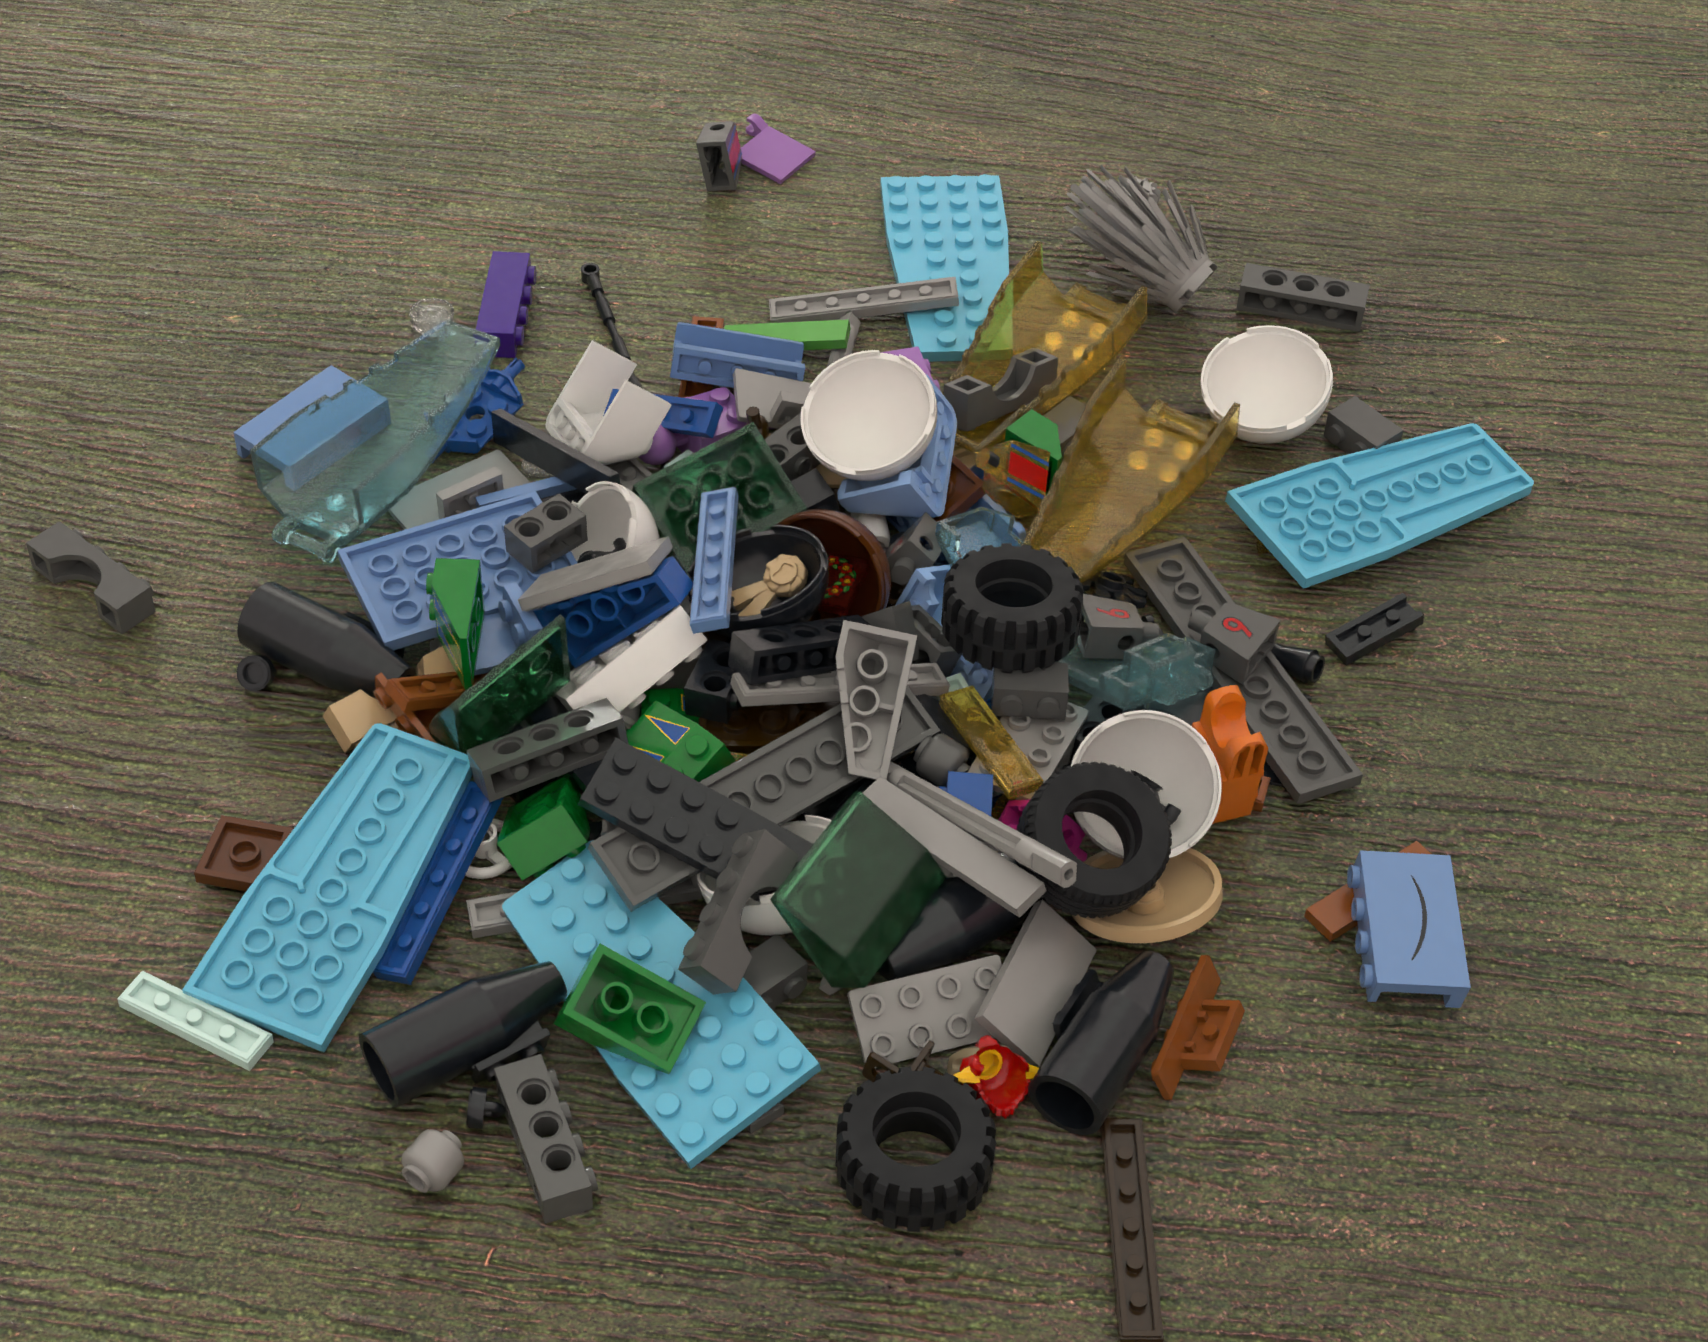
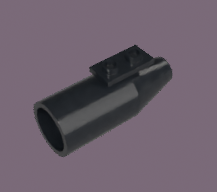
[237,582,416,697]
[870,851,1051,981]
[1028,951,1174,1135]
[359,961,567,1108]

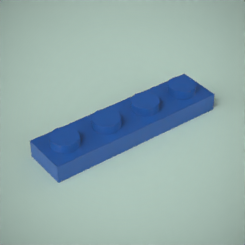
[603,389,724,439]

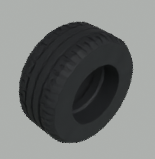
[1016,762,1172,918]

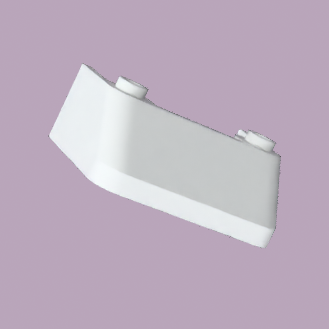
[545,340,672,465]

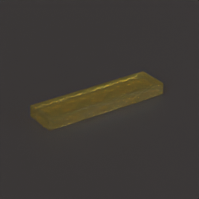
[939,685,1044,800]

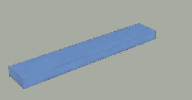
[690,487,738,634]

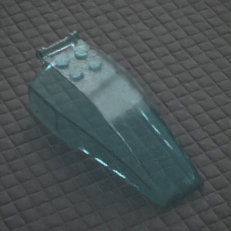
[250,320,500,563]

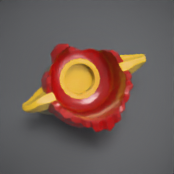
[947,1035,1039,1119]

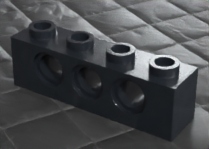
[728,614,872,685]

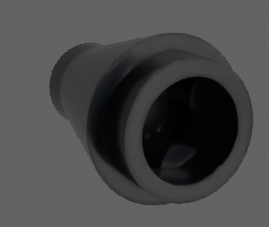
[1271,643,1325,683]

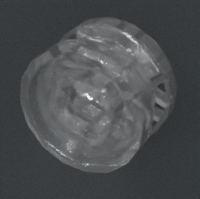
[410,298,455,345]

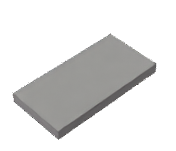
[518,536,673,612]
[974,900,1097,1067]

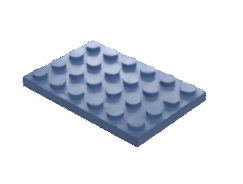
[337,491,578,651]

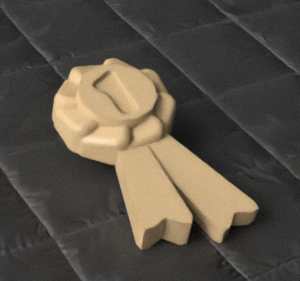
[731,554,808,616]

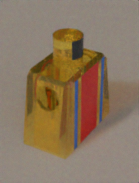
[975,440,1050,518]

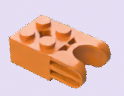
[1192,685,1268,824]

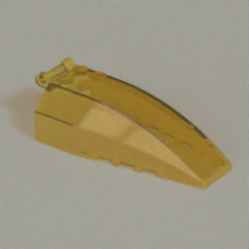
[942,241,1147,456]
[1023,356,1240,583]

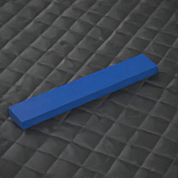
[373,781,504,985]

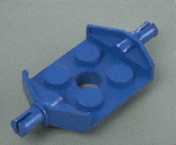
[422,358,525,463]

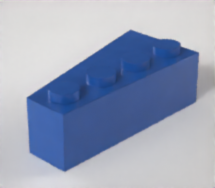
[533,556,693,669]

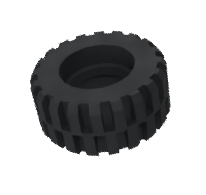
[941,543,1083,673]
[835,1067,996,1232]

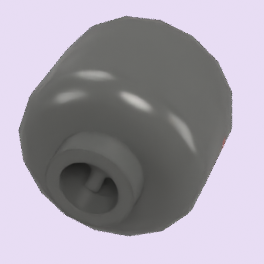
[913,733,971,786]

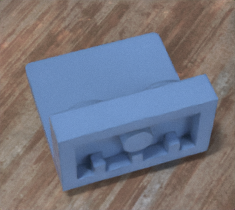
[475,582,543,675]

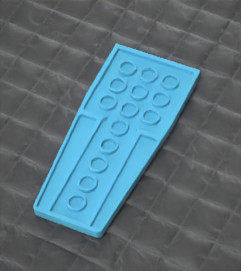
[880,174,1011,362]
[1225,423,1534,589]
[182,723,473,1053]
[502,840,821,1169]

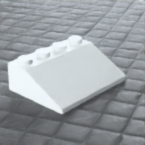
[548,605,707,712]

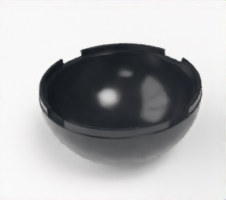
[687,525,829,639]

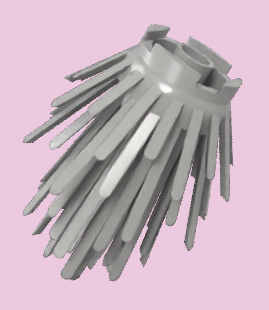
[1063,165,1218,314]

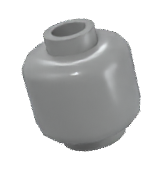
[401,1129,464,1193]

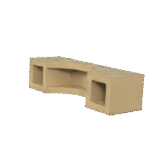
[323,646,455,753]

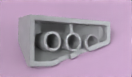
[836,620,917,781]

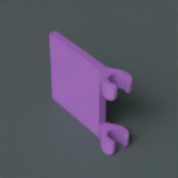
[741,113,816,184]

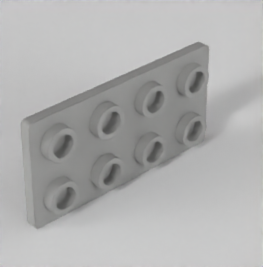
[733,368,812,429]
[383,450,531,530]
[967,702,1089,800]
[847,955,1002,1068]

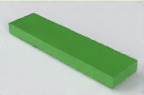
[724,319,851,350]

